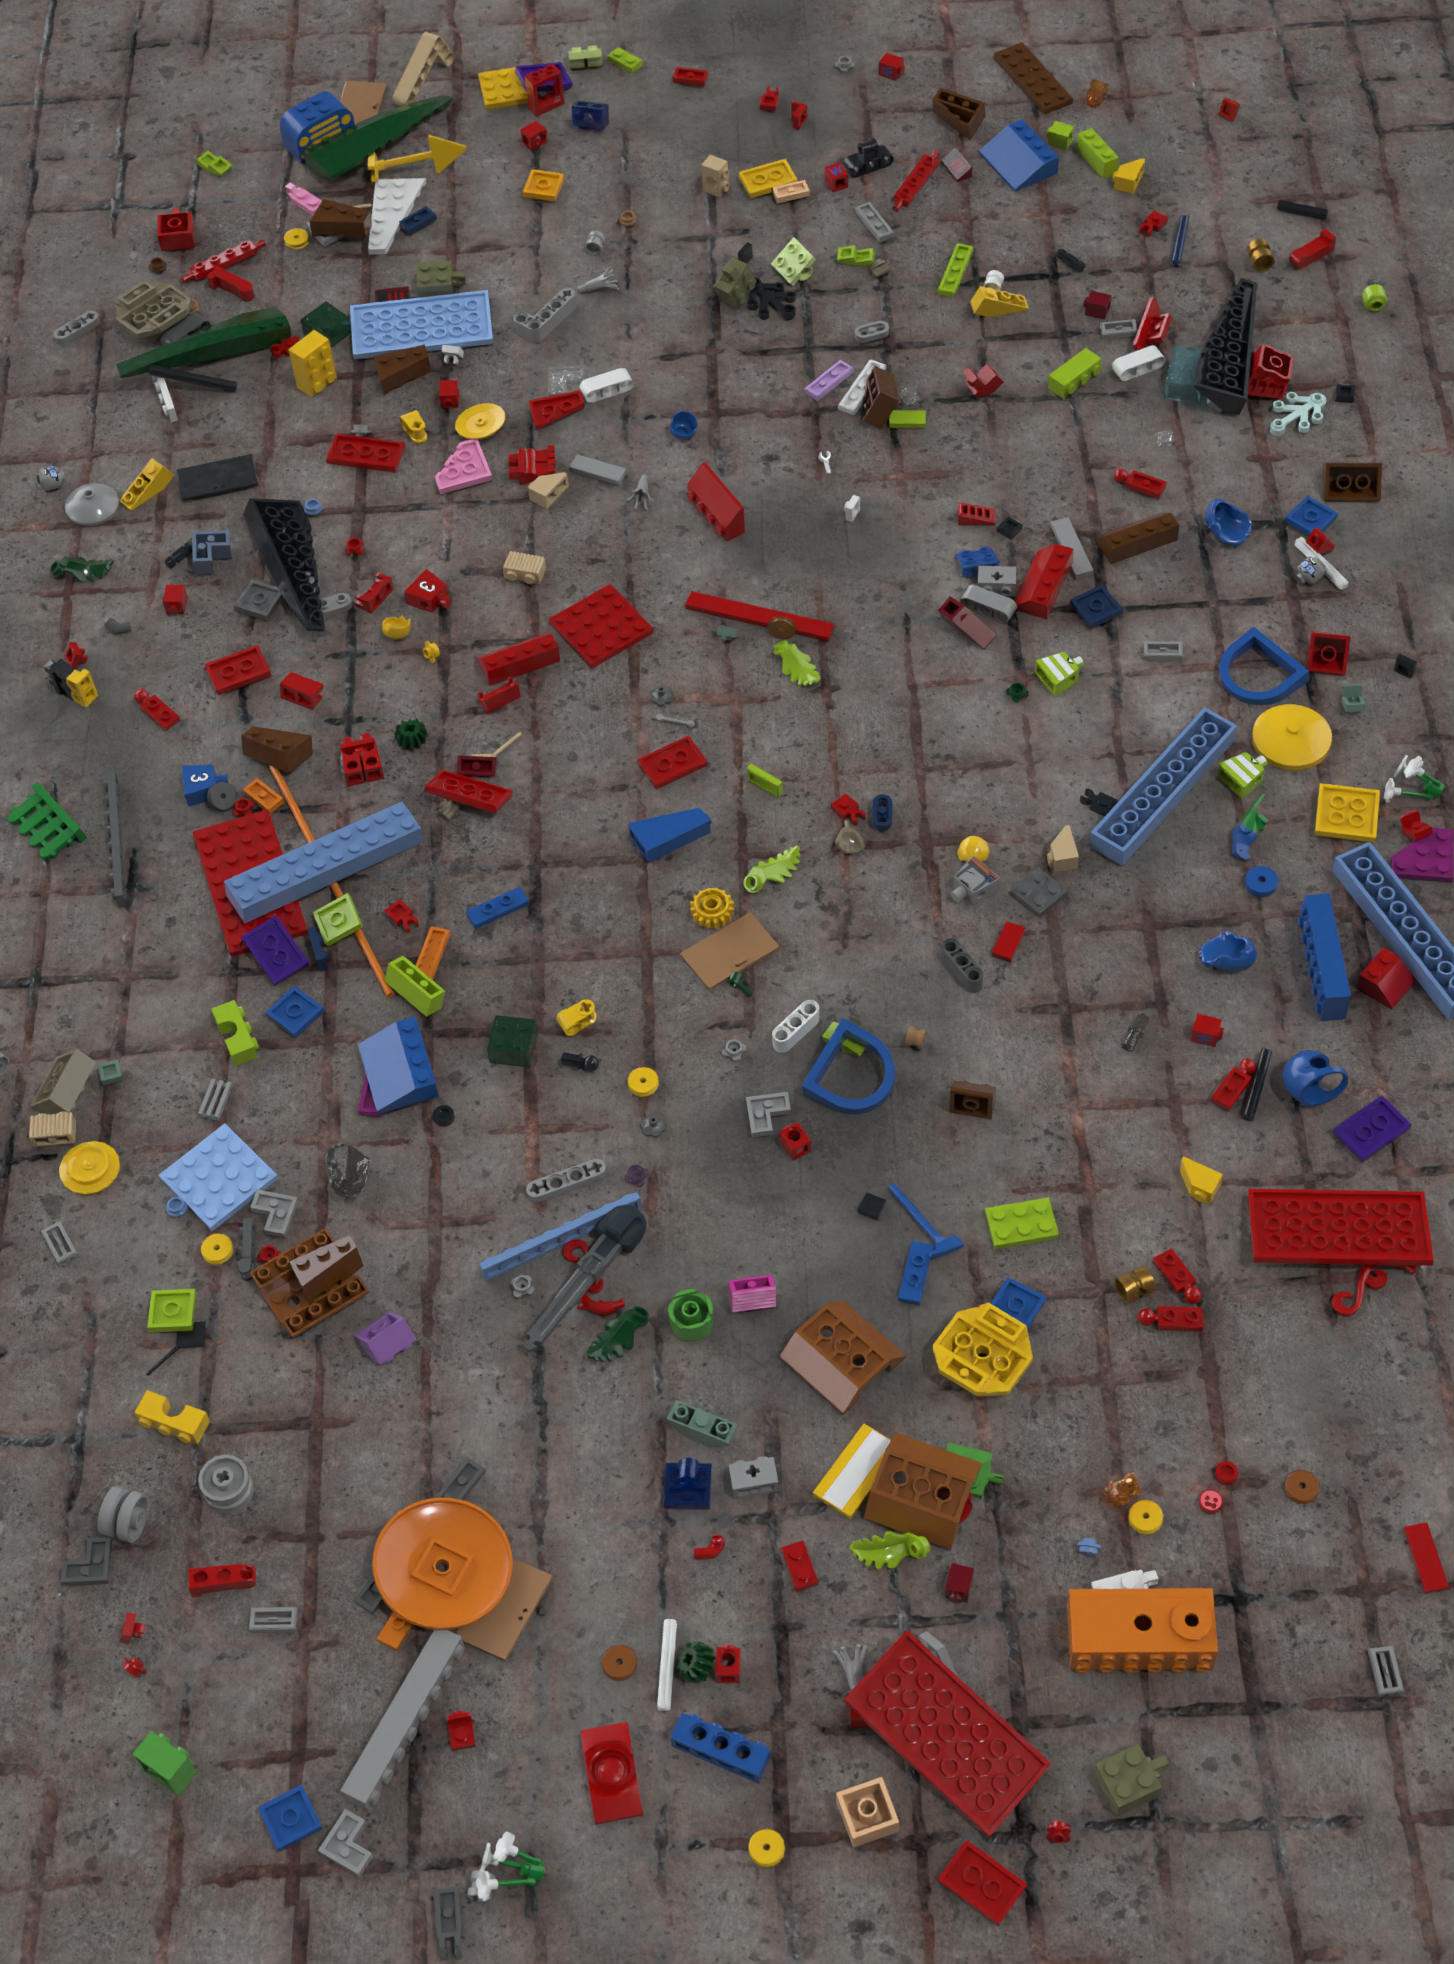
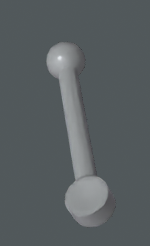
[656,714,695,728]

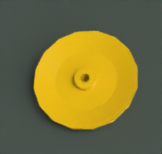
[455,403,505,440]
[59,1141,120,1195]

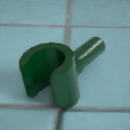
[729,971,753,997]

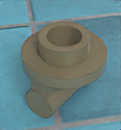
[870,258,890,278]
[438,799,460,822]

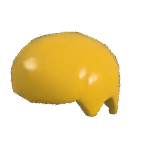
[382,615,411,640]
[957,836,990,863]

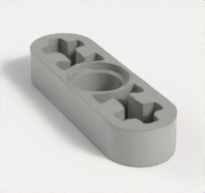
[54,311,100,345]

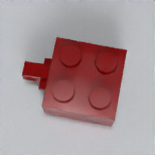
[157,207,195,251]

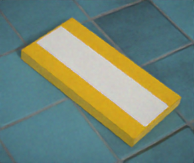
[813,1424,891,1520]

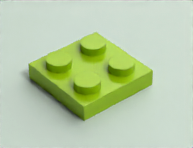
[313,893,363,946]
[147,1289,197,1332]

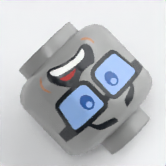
[36,466,65,491]
[1297,556,1326,585]

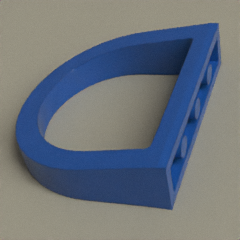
[1219,626,1310,705]
[802,1018,895,1114]

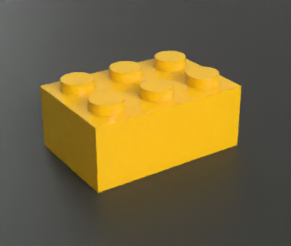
[289,330,337,397]

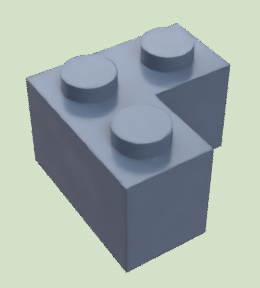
[192,530,231,575]

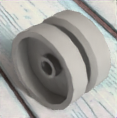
[198,1455,254,1514]
[97,1486,149,1543]

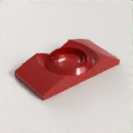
[580,1722,643,1825]

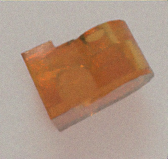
[1086,79,1108,108]

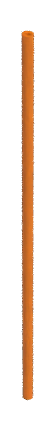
[269,766,394,998]

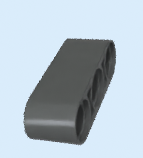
[161,313,210,345]
[941,938,983,993]

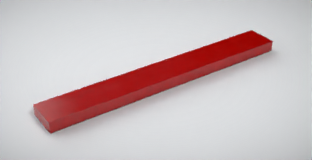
[685,591,834,642]

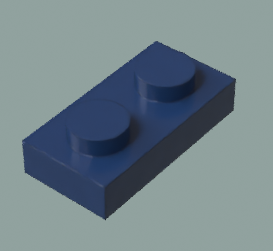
[399,206,437,235]
[307,927,329,972]

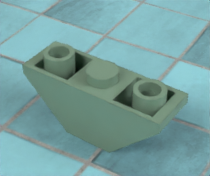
[667,1400,738,1447]

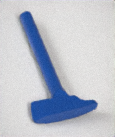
[888,1183,965,1258]

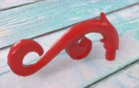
[563,1239,625,1315]
[1331,1265,1418,1316]

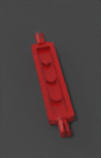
[892,150,940,212]
[181,239,266,283]

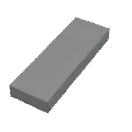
[855,202,894,243]
[569,455,627,485]

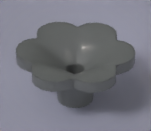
[650,686,673,706]
[641,1114,667,1138]

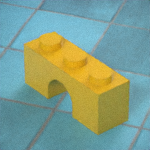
[134,1390,210,1444]

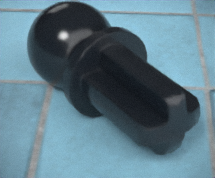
[561,1053,599,1072]

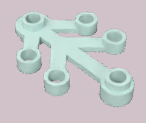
[1270,392,1326,436]

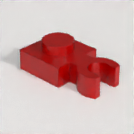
[759,86,779,112]
[1139,210,1168,237]
[270,335,300,359]
[831,793,866,826]
[384,899,419,933]

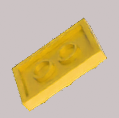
[738,159,798,199]

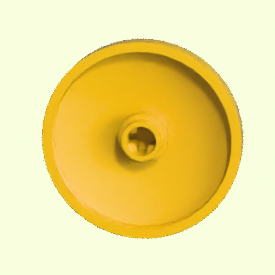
[1252,704,1332,771]

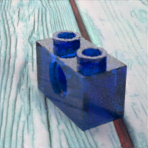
[572,101,609,130]

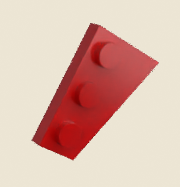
[528,390,585,430]

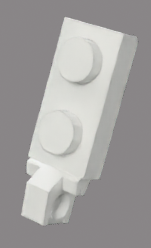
[1091,1570,1158,1589]

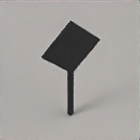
[146,1321,206,1375]

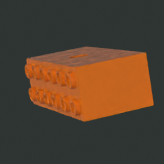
[1067,1588,1218,1673]

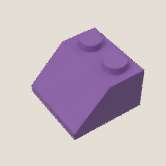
[354,1311,416,1364]

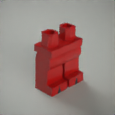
[508,445,556,485]
[340,733,385,786]

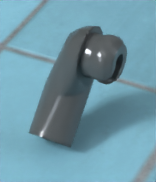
[104,618,132,634]

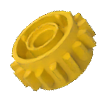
[690,888,734,929]

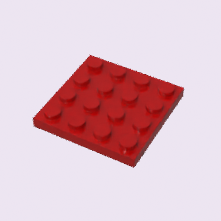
[549,584,654,669]

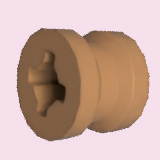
[905,1026,927,1050]

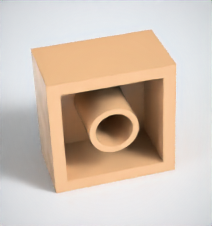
[836,1777,899,1848]

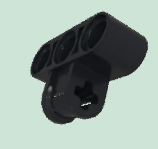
[843,138,894,178]

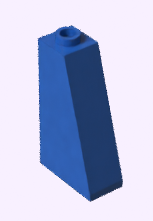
[628,807,712,863]

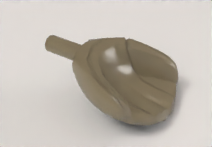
[835,820,865,854]

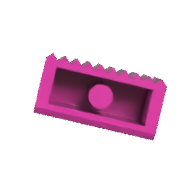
[729,1274,776,1313]

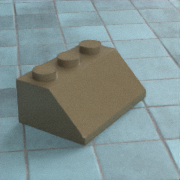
[30,1048,96,1115]

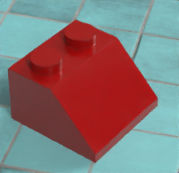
[1307,631,1351,675]
[1357,948,1416,1010]

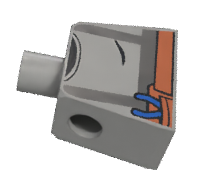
[951,856,1000,904]

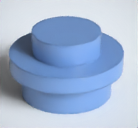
[304,499,322,516]
[166,1197,188,1218]
[1077,1538,1101,1555]

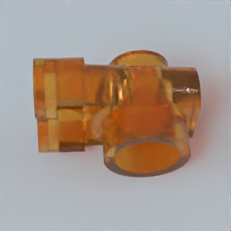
[1102,1471,1142,1507]

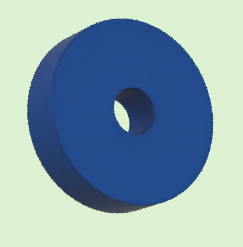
[1245,866,1278,897]

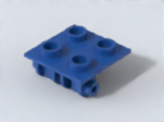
[955,547,1000,578]

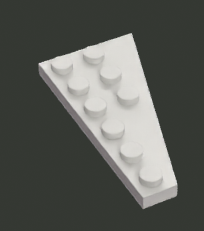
[368,178,426,254]

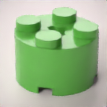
[668,1289,714,1341]

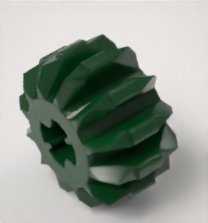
[394,718,428,751]
[677,1641,716,1683]

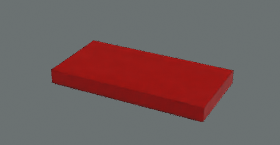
[326,433,406,473]
[425,769,513,813]

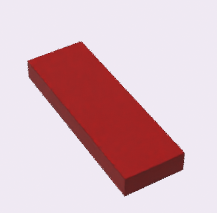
[1404,1522,1449,1594]

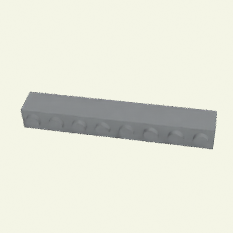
[340,1630,465,1811]

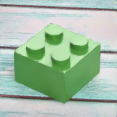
[132,1731,197,1797]

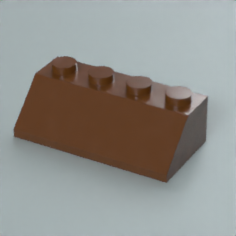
[1094,513,1179,564]

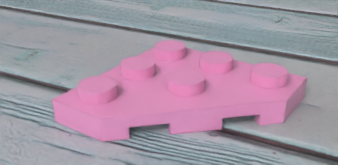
[435,439,493,494]

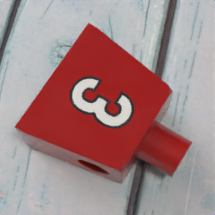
[404,569,452,612]

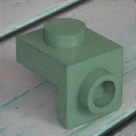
[1341,684,1366,714]

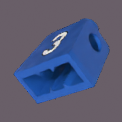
[182,765,229,806]

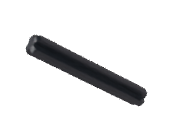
[1243,1048,1272,1121]

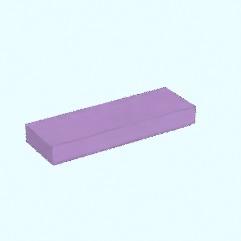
[804,360,854,401]

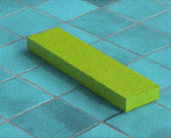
[938,243,973,298]

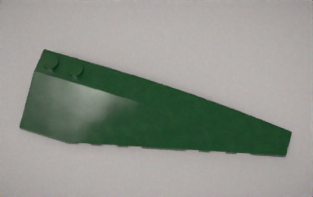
[302,95,453,179]
[116,307,291,378]

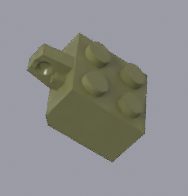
[713,258,756,309]
[417,261,466,298]
[1094,1744,1168,1817]

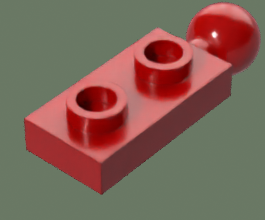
[1113,468,1167,499]
[134,689,180,732]
[1211,1058,1256,1111]
[1153,1248,1202,1304]
[1138,1306,1203,1332]

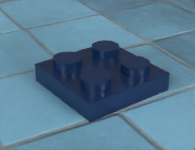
[1070,585,1123,629]

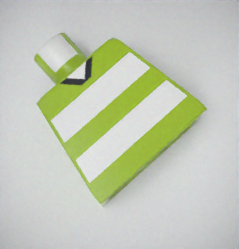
[1035,652,1084,697]
[1217,752,1268,799]

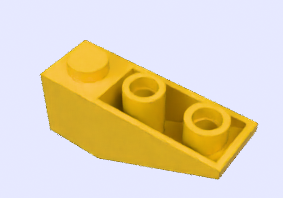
[970,286,1029,317]
[119,458,174,511]

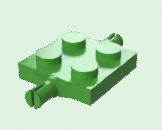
[946,1442,1004,1499]

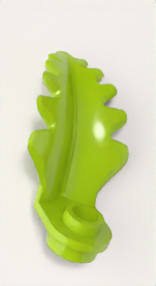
[773,640,821,686]
[744,846,801,893]
[849,1531,930,1569]

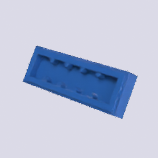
[466,887,530,929]
[898,1241,934,1306]

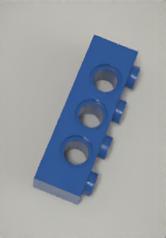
[670,1713,771,1784]

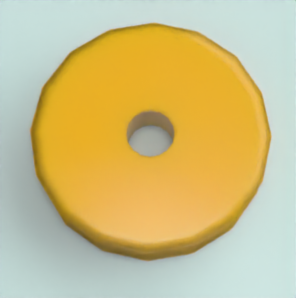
[284,228,310,249]
[627,1067,659,1097]
[201,1233,234,1265]
[1128,1500,1164,1535]
[748,1829,785,1867]

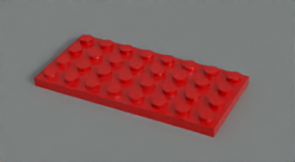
[192,810,308,957]
[1248,1189,1434,1266]
[843,1630,1051,1837]

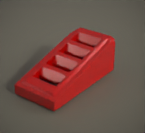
[958,503,995,525]

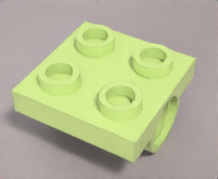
[568,45,603,69]
[771,237,816,286]

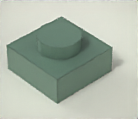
[717,626,740,640]
[98,1059,123,1086]

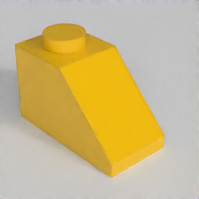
[1112,158,1145,194]
[1180,1156,1223,1205]

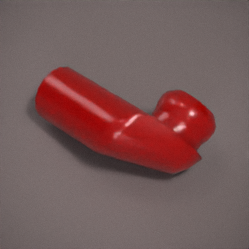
[694,1534,725,1560]

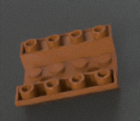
[250,1228,369,1338]
[780,1300,906,1415]
[864,1433,982,1550]

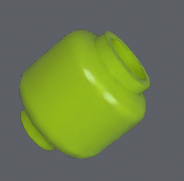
[1362,284,1387,311]

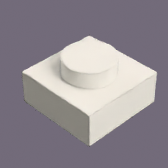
[844,495,860,522]

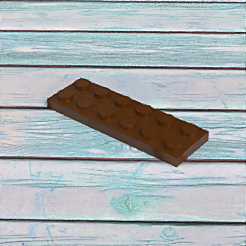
[994,42,1073,115]

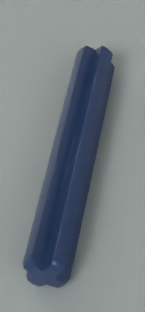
[1171,215,1189,267]

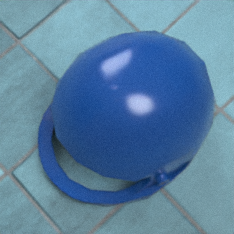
[1282,1050,1348,1107]

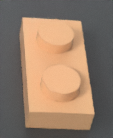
[772,180,810,204]

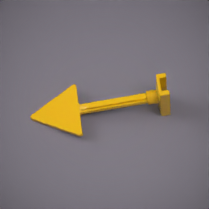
[368,135,467,182]

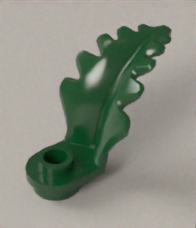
[50,556,114,582]
[587,1306,649,1362]

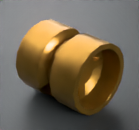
[1246,238,1275,272]
[1114,1265,1156,1304]

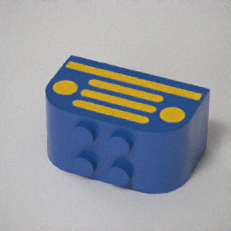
[279,92,355,164]

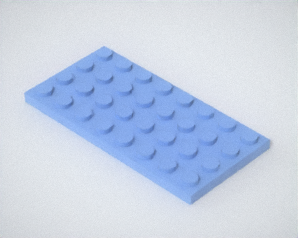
[350,290,493,359]

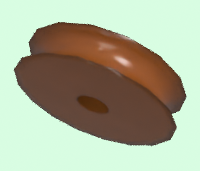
[768,616,796,639]
[1284,1470,1320,1504]
[602,1645,637,1681]

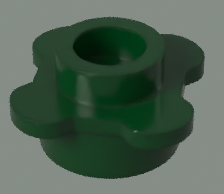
[1006,682,1029,702]

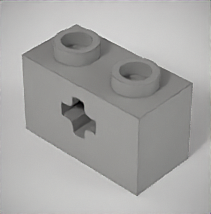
[978,566,1016,596]
[729,1456,779,1499]

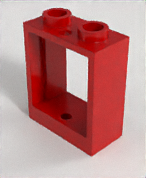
[524,64,565,117]

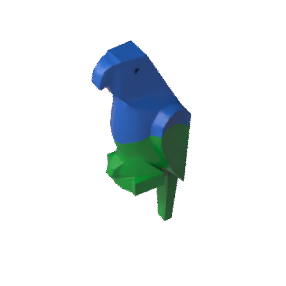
[1232,793,1268,861]

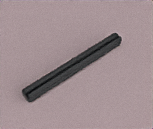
[149,365,237,392]

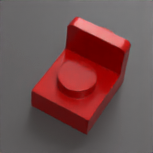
[791,101,808,130]
[1306,527,1335,553]
[1400,810,1433,841]
[447,1710,476,1751]

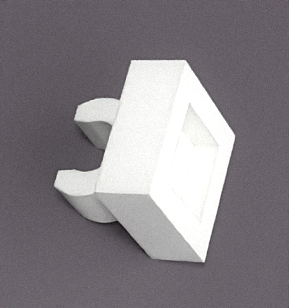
[442,345,464,365]

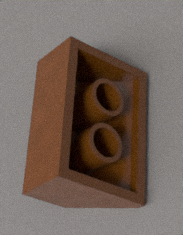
[1322,463,1382,501]

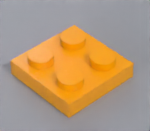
[523,169,565,202]

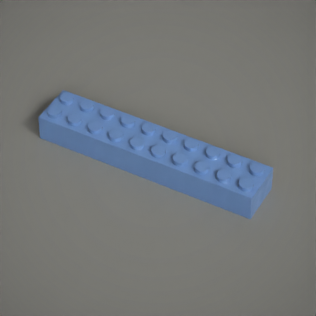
[1089,707,1237,866]
[224,802,422,923]
[1332,842,1454,1021]

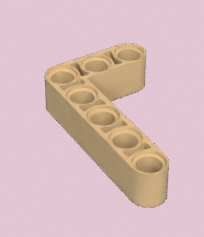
[392,32,454,106]

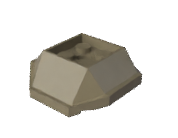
[116,280,193,343]

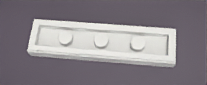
[838,359,886,415]

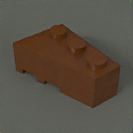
[932,88,986,140]
[310,199,372,237]
[373,344,431,396]
[863,366,900,429]
[241,726,313,773]
[290,1235,364,1306]

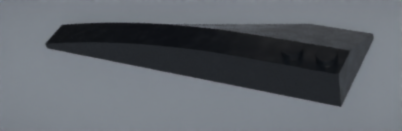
[1194,278,1257,415]
[243,498,325,631]

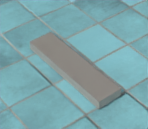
[1051,517,1093,579]

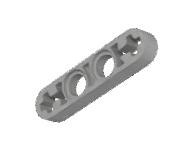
[526,1159,607,1202]

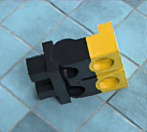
[44,658,98,708]

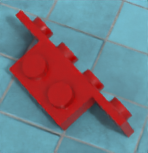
[1133,297,1172,351]

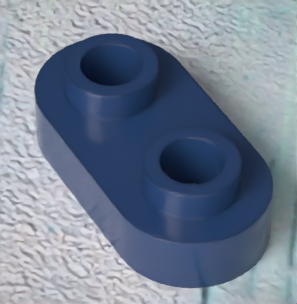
[873,794,892,831]

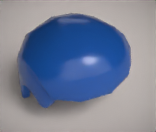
[670,411,698,440]

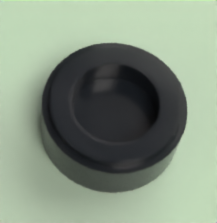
[433,1105,455,1127]

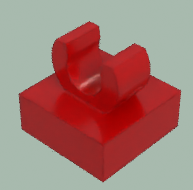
[1218,97,1240,121]
[64,642,88,669]
[119,1612,146,1644]

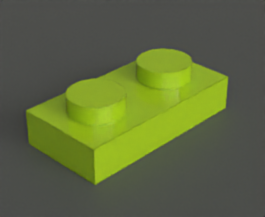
[607,47,643,74]

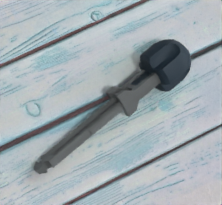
[524,1204,647,1352]

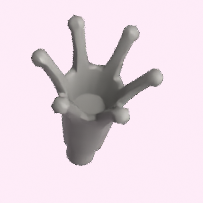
[578,266,619,293]
[626,475,654,511]
[833,1644,868,1690]

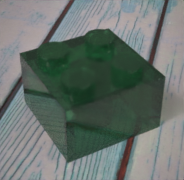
[300,301,352,348]
[487,1015,538,1067]

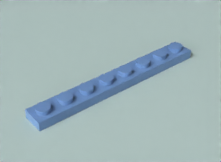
[479,1192,642,1281]

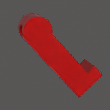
[1289,229,1336,269]
[207,266,255,302]
[189,1564,256,1597]

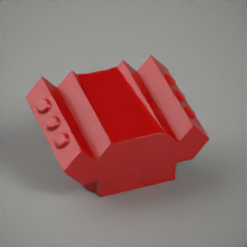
[1248,344,1294,399]

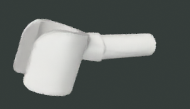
[818,451,831,475]

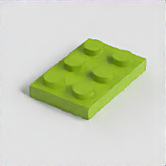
[985,1197,1059,1250]

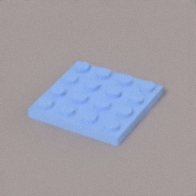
[159,1124,279,1231]

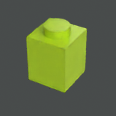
[1047,121,1074,150]

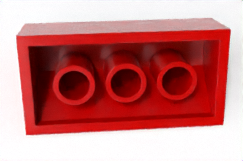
[687,462,745,542]
[1014,544,1074,619]
[476,633,561,686]

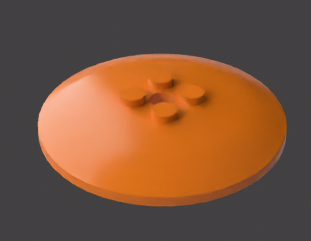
[372,1497,513,1630]

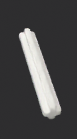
[1295,537,1349,590]
[657,1619,677,1711]

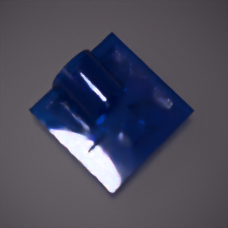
[664,1458,712,1510]

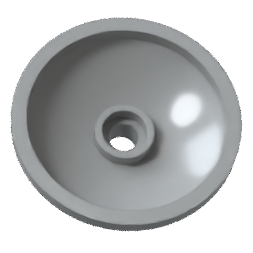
[65,483,119,526]

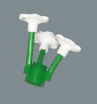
[1384,755,1444,803]
[476,1831,544,1901]

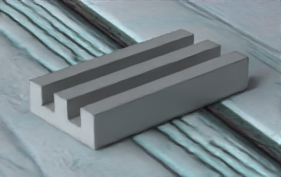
[1100,319,1138,340]
[1143,641,1183,661]
[198,1079,233,1121]
[41,1221,79,1266]
[249,1607,298,1633]
[1368,1646,1404,1697]

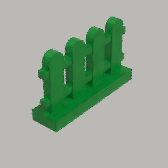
[8,782,87,860]

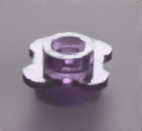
[624,1165,649,1187]

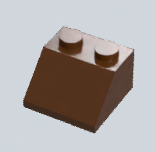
[950,1080,996,1119]

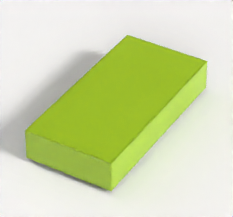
[889,410,926,428]
[747,764,783,798]

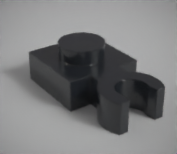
[1080,788,1118,817]

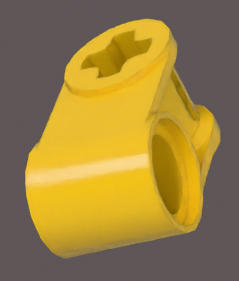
[399,410,427,444]
[556,999,597,1036]

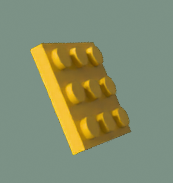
[478,67,528,110]
[1314,783,1380,843]

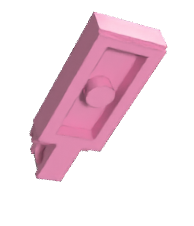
[285,183,322,216]

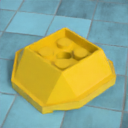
[933,1303,1033,1396]

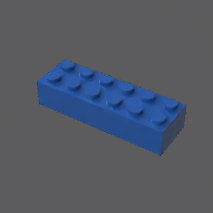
[1298,894,1351,1021]

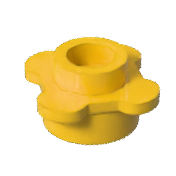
[423,641,440,663]

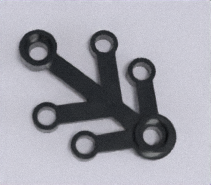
[748,277,796,320]

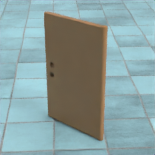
[340,81,387,124]
[679,912,780,991]
[455,1559,553,1661]

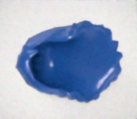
[1205,499,1252,546]
[1199,930,1257,972]

